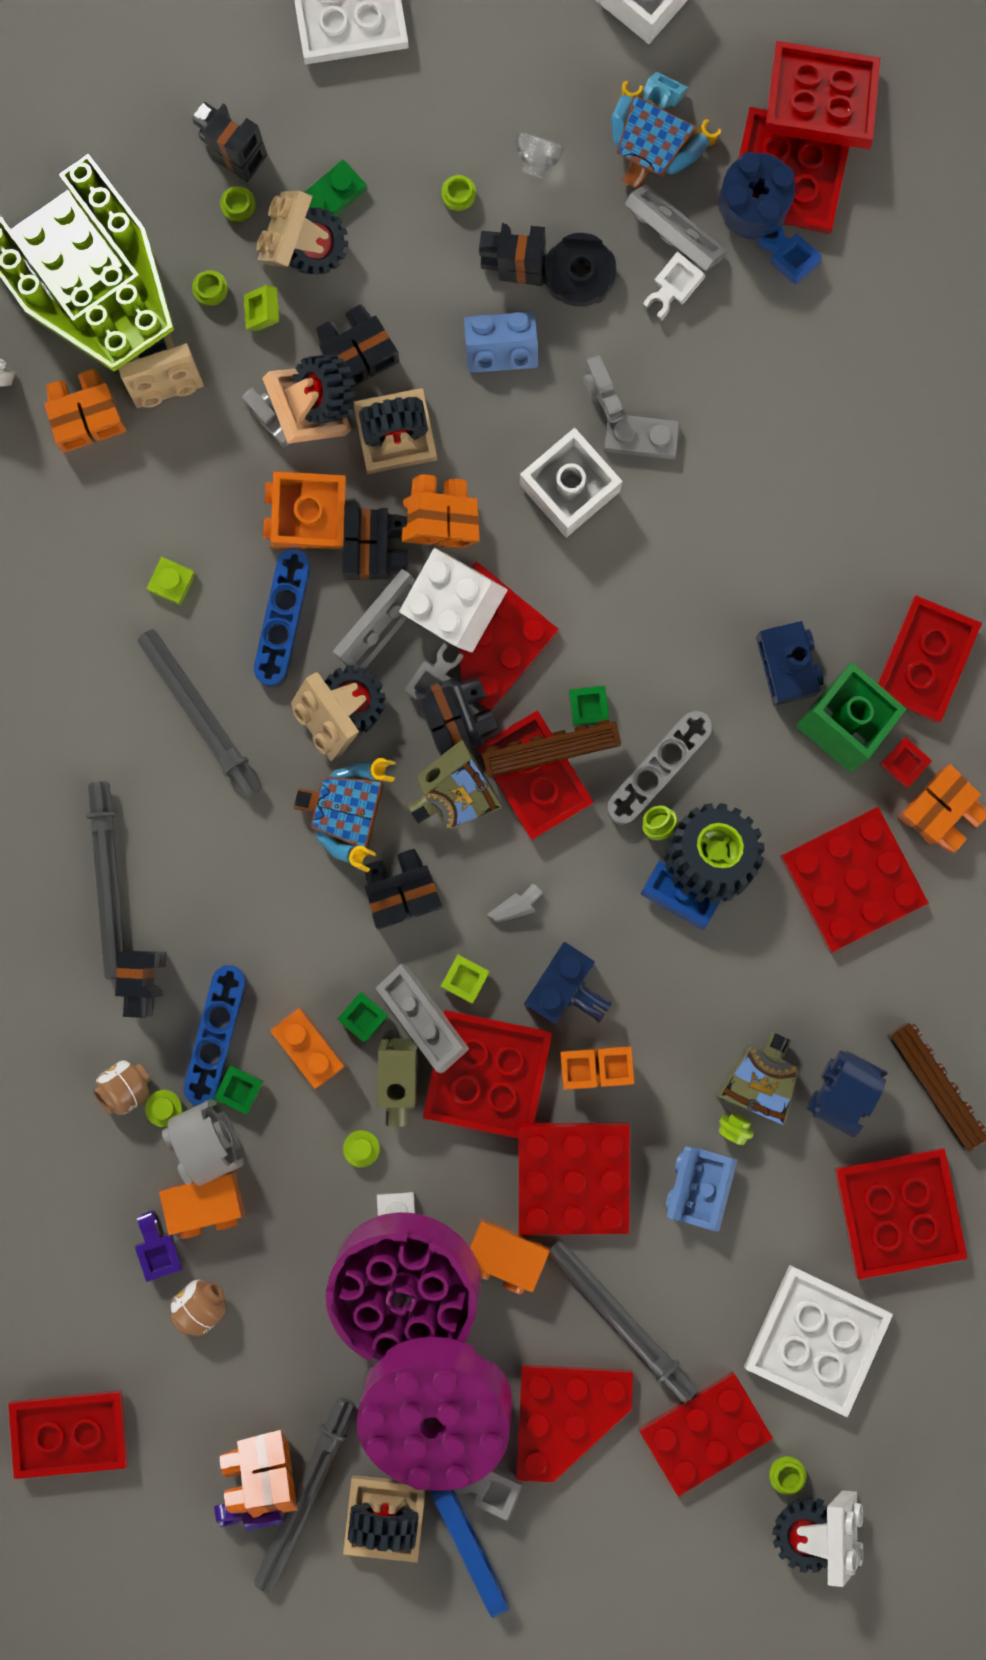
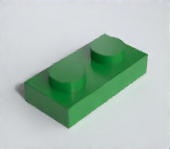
[304,159,367,217]

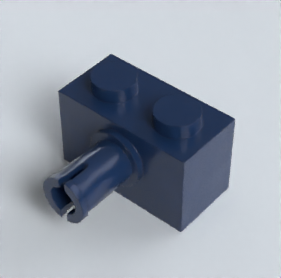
[756,621,824,706]
[524,941,612,1024]

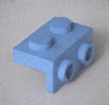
[464,312,538,373]
[666,1146,738,1232]

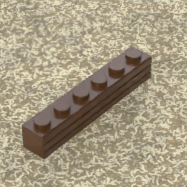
[482,719,621,778]
[887,1023,986,1152]

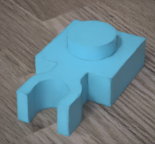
[643,72,688,109]

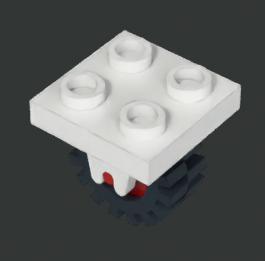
[772,1490,864,1587]

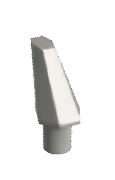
[486,883,543,923]

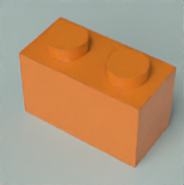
[270,1008,347,1089]
[159,1171,246,1239]
[469,1218,550,1295]

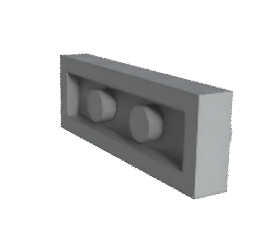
[625,184,727,271]
[332,569,416,672]
[376,964,469,1073]

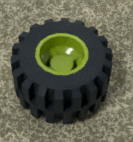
[665,803,765,904]

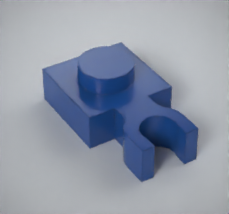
[758,227,822,285]

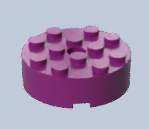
[325,1212,481,1362]
[357,1337,512,1491]

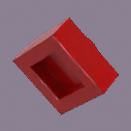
[879,737,932,789]

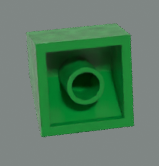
[795,662,906,773]

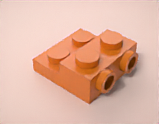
[263,471,346,551]

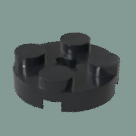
[545,233,616,307]

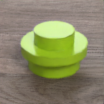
[441,175,476,211]
[220,186,256,222]
[192,270,228,306]
[642,805,679,840]
[145,1090,183,1127]
[718,1112,755,1145]
[343,1130,380,1167]
[769,1456,807,1495]

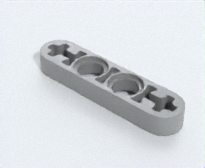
[606,711,712,825]

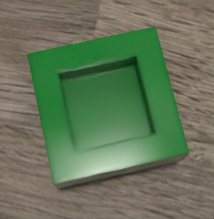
[569,685,609,727]
[337,991,389,1043]
[214,1065,264,1115]

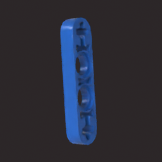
[254,548,310,687]
[184,965,247,1105]
[430,1489,510,1618]

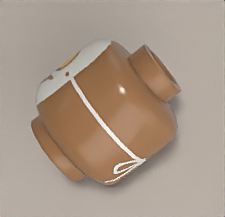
[93,1060,151,1115]
[170,1279,226,1336]

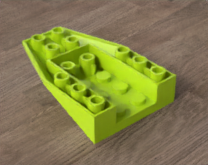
[0,154,174,372]

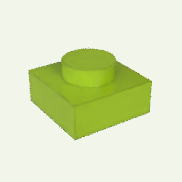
[244,285,279,332]
[146,556,196,606]
[440,954,490,1004]

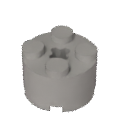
[162,1099,244,1186]

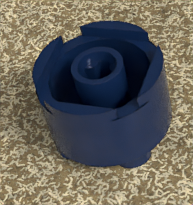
[718,152,795,239]
[806,1050,888,1138]

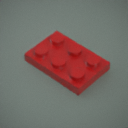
[877,595,982,724]
[475,710,594,841]
[639,1371,773,1497]
[8,1390,128,1479]

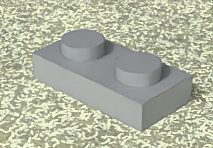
[604,415,679,459]

